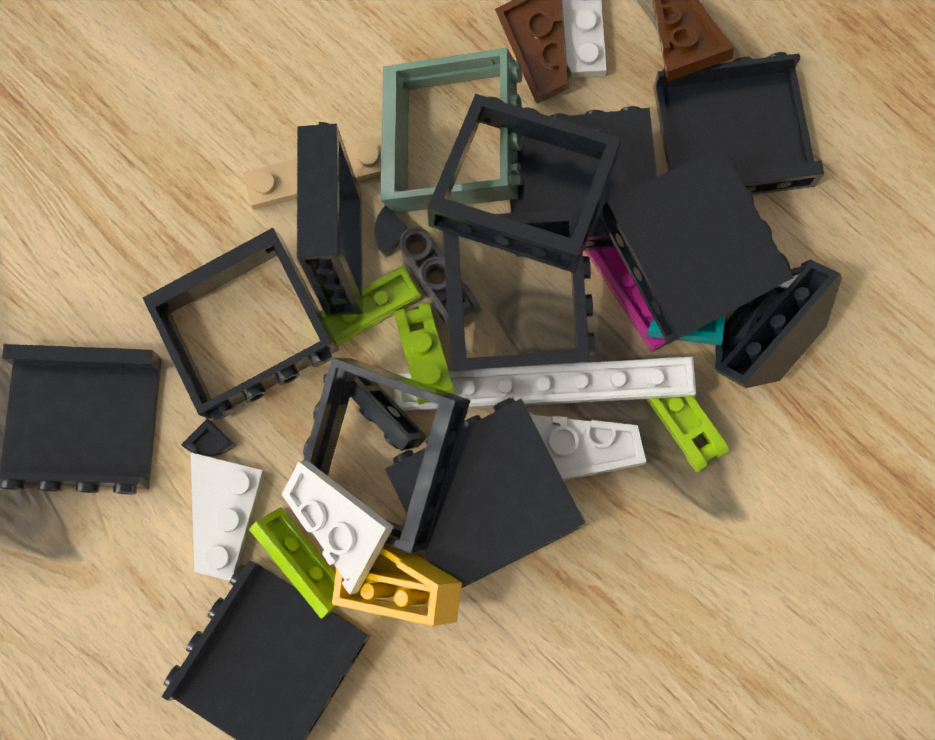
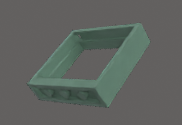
[380,48,523,213]

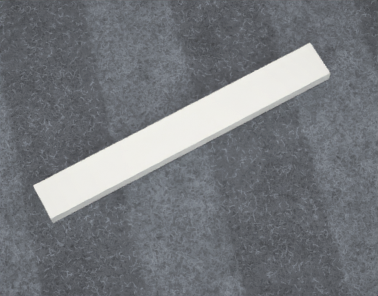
[394,357,696,412]

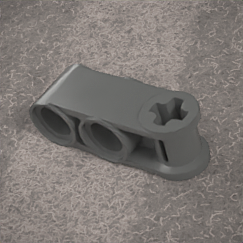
[400,227,482,329]

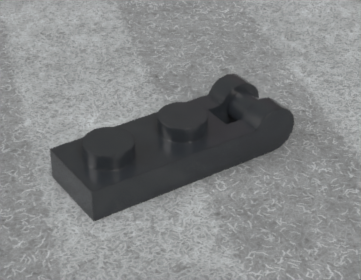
[350,375,427,451]

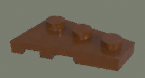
[495,0,569,104]
[652,0,734,82]

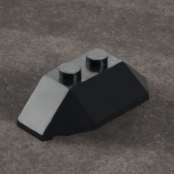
[715,259,842,388]

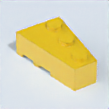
[332,543,462,626]

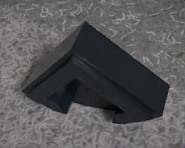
[374,205,409,257]
[181,418,236,457]

